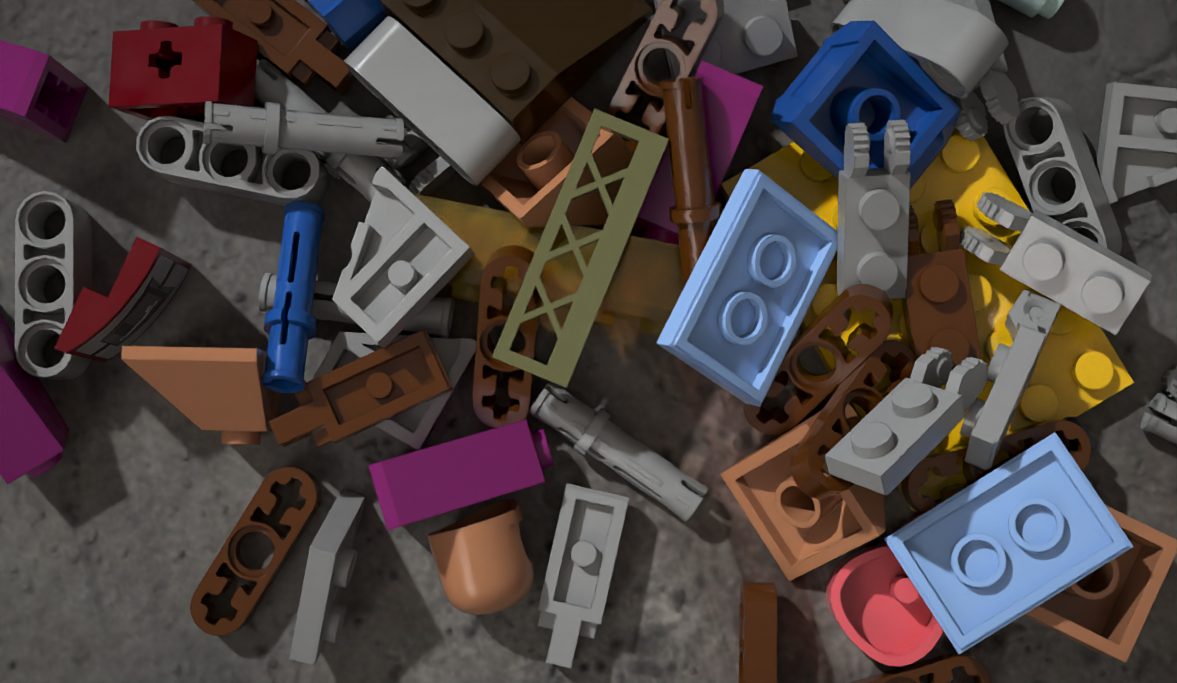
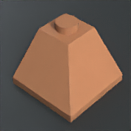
[479,97,633,227]
[121,346,280,445]
[720,402,886,581]

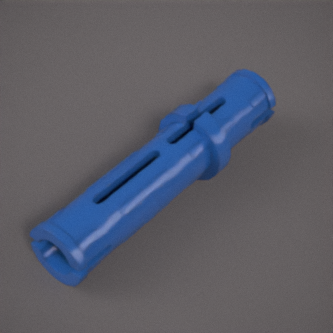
[261,201,325,393]

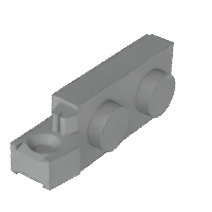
[960,290,1061,470]
[538,484,629,669]

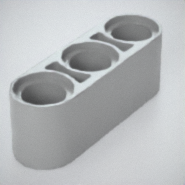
[831,0,1009,98]
[343,16,521,187]
[1004,97,1123,255]
[136,116,329,206]
[15,191,92,381]

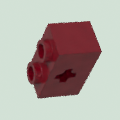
[108,16,258,120]

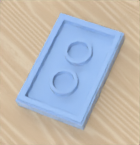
[656,169,838,407]
[884,432,1134,654]

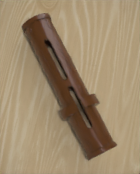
[660,76,722,281]

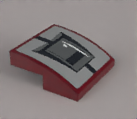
[54,237,192,362]

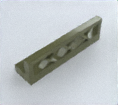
[492,108,669,388]

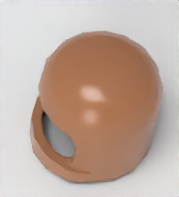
[427,499,535,615]

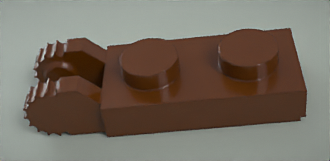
[901,199,982,382]

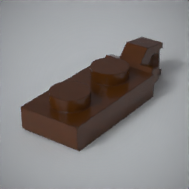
[192,0,357,96]
[268,329,454,447]

